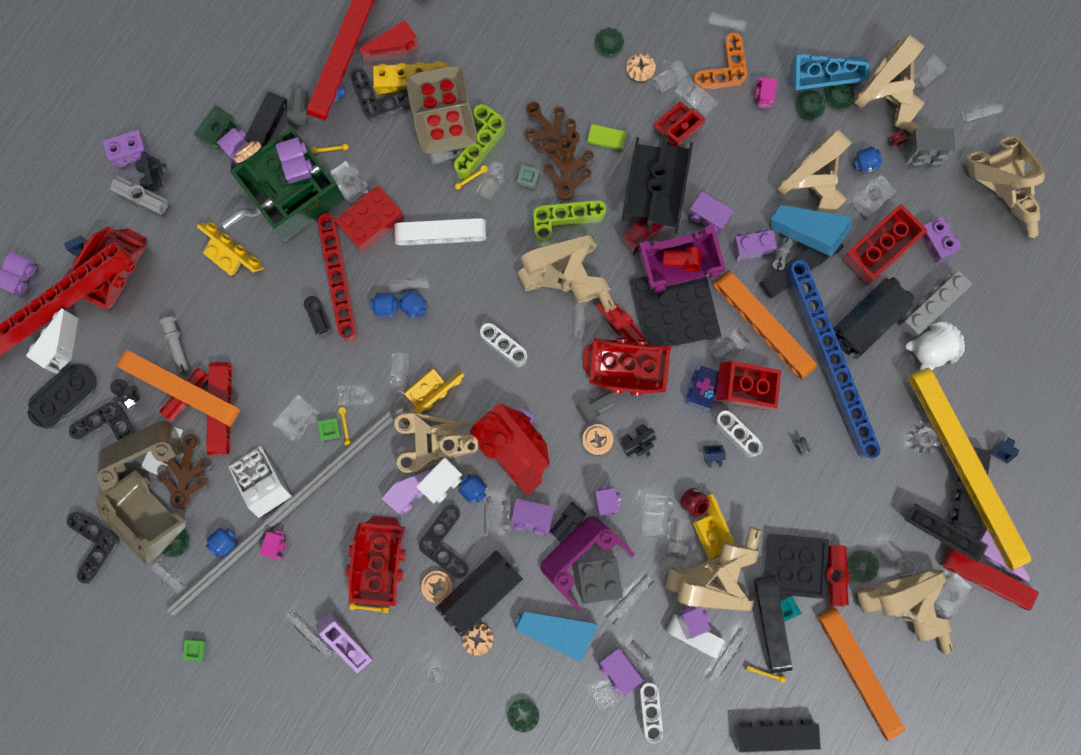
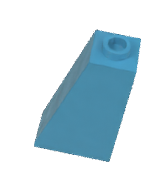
[770,205,851,256]
[514,611,598,662]

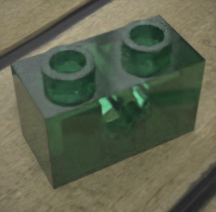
[194,105,238,152]

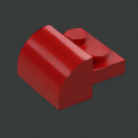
[653,101,705,147]

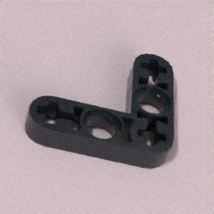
[351,69,411,121]
[69,402,136,441]
[419,505,468,578]
[67,512,120,584]

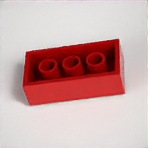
[841,204,928,285]

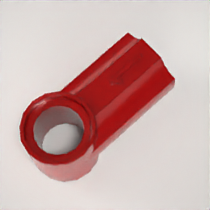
[663,247,702,272]

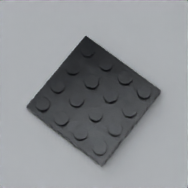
[630,276,721,348]

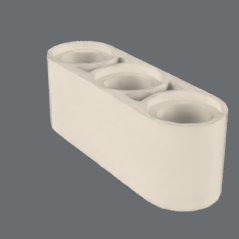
[480,323,527,367]
[715,411,763,458]
[665,614,725,659]
[639,681,663,743]

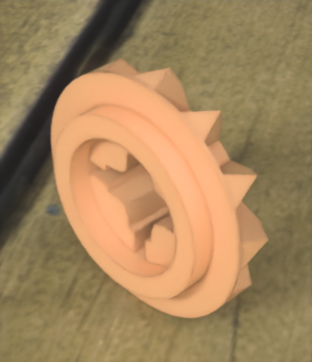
[626,52,656,81]
[233,141,261,163]
[583,424,613,455]
[421,571,453,603]
[462,623,494,655]

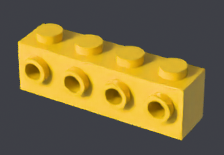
[373,61,447,94]

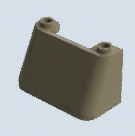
[97,421,185,491]
[95,470,186,565]

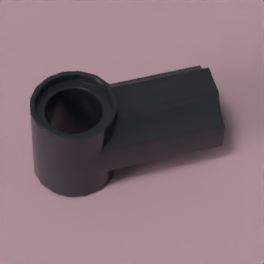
[304,296,332,335]
[549,501,587,542]

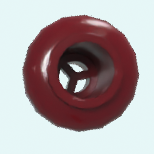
[680,488,709,517]

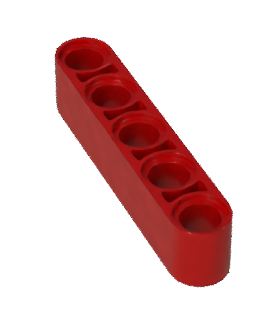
[206,362,232,455]
[941,548,1039,611]

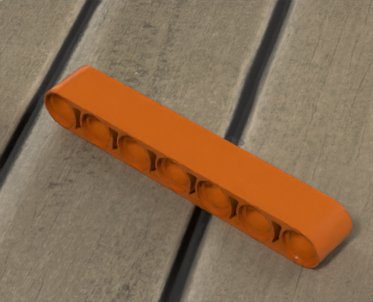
[713,270,817,379]
[116,349,241,427]
[817,607,906,741]

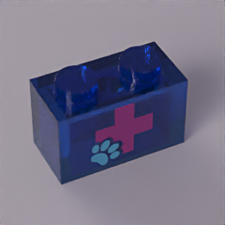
[685,365,719,412]

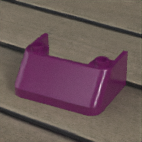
[540,516,635,610]

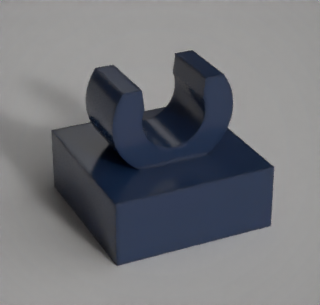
[64,236,87,257]
[991,437,1019,464]
[703,445,726,467]

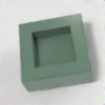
[517,165,540,189]

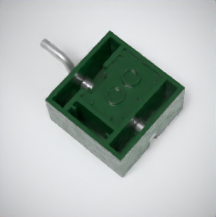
[221,127,344,243]

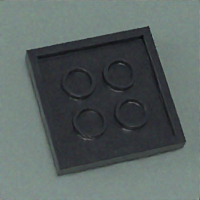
[766,533,829,599]

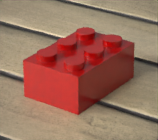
[335,185,405,253]
[715,361,781,410]

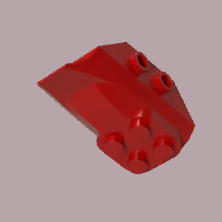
[70,226,147,310]
[583,338,671,396]
[470,403,550,496]
[346,516,406,606]

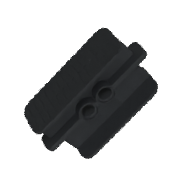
[622,135,693,234]

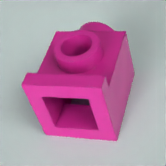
[755,77,777,108]
[259,530,287,561]

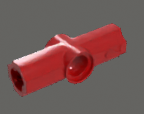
[596,301,646,342]
[159,367,208,422]
[826,545,850,607]

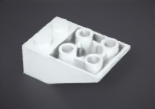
[26,308,79,374]
[228,446,292,518]
[416,458,462,504]

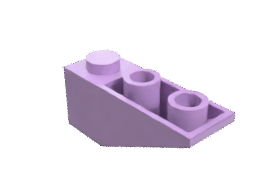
[382,468,434,515]

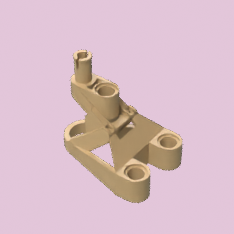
[854,34,925,134]
[777,129,852,214]
[967,136,1045,238]
[517,235,617,312]
[393,411,478,473]
[665,527,762,611]
[857,570,955,654]

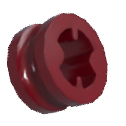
[888,131,907,148]

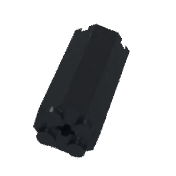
[833,277,915,360]
[435,550,523,637]

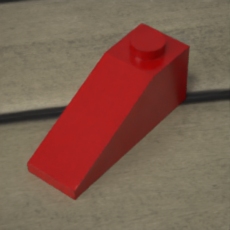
[359,20,419,59]

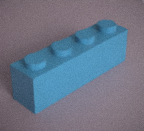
[790,53,870,90]

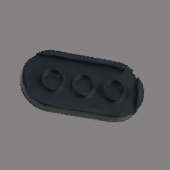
[27,364,97,428]

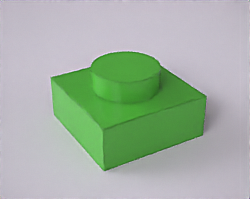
[318,418,341,441]
[182,640,206,662]

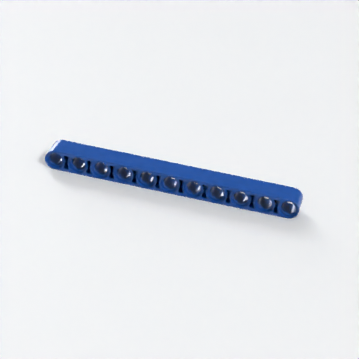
[787,260,881,459]

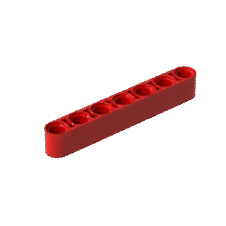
[318,214,358,342]

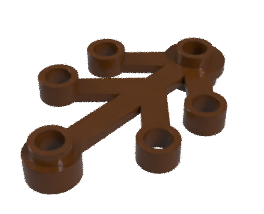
[524,102,577,156]
[544,130,594,199]
[157,434,212,509]

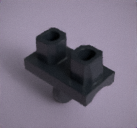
[135,153,167,190]
[110,379,140,409]
[620,424,657,459]

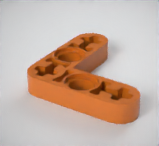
[693,33,747,90]

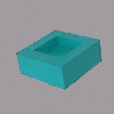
[781,596,802,622]

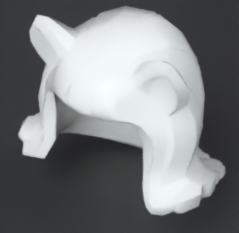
[905,321,965,370]

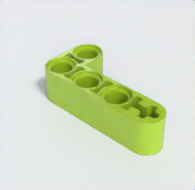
[454,104,505,179]
[533,201,606,246]

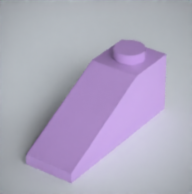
[976,529,1030,582]
[316,612,372,673]

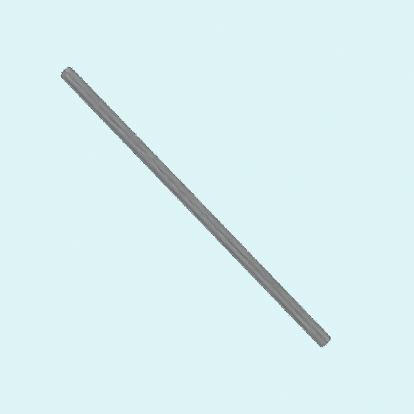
[167,400,408,616]

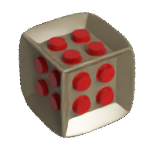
[407,66,477,154]

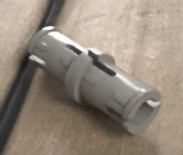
[773,237,793,270]

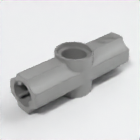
[110,176,169,215]

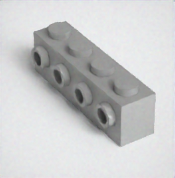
[899,271,973,339]

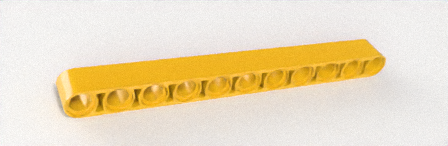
[909,367,1031,571]

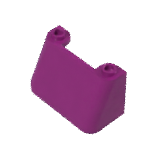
[637,225,726,292]

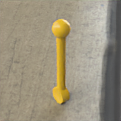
[310,143,349,155]
[454,165,488,190]
[338,407,352,446]
[349,603,390,613]
[745,665,786,683]

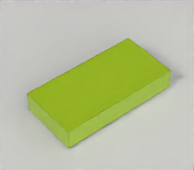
[587,124,627,151]

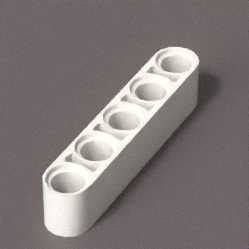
[394,218,486,245]

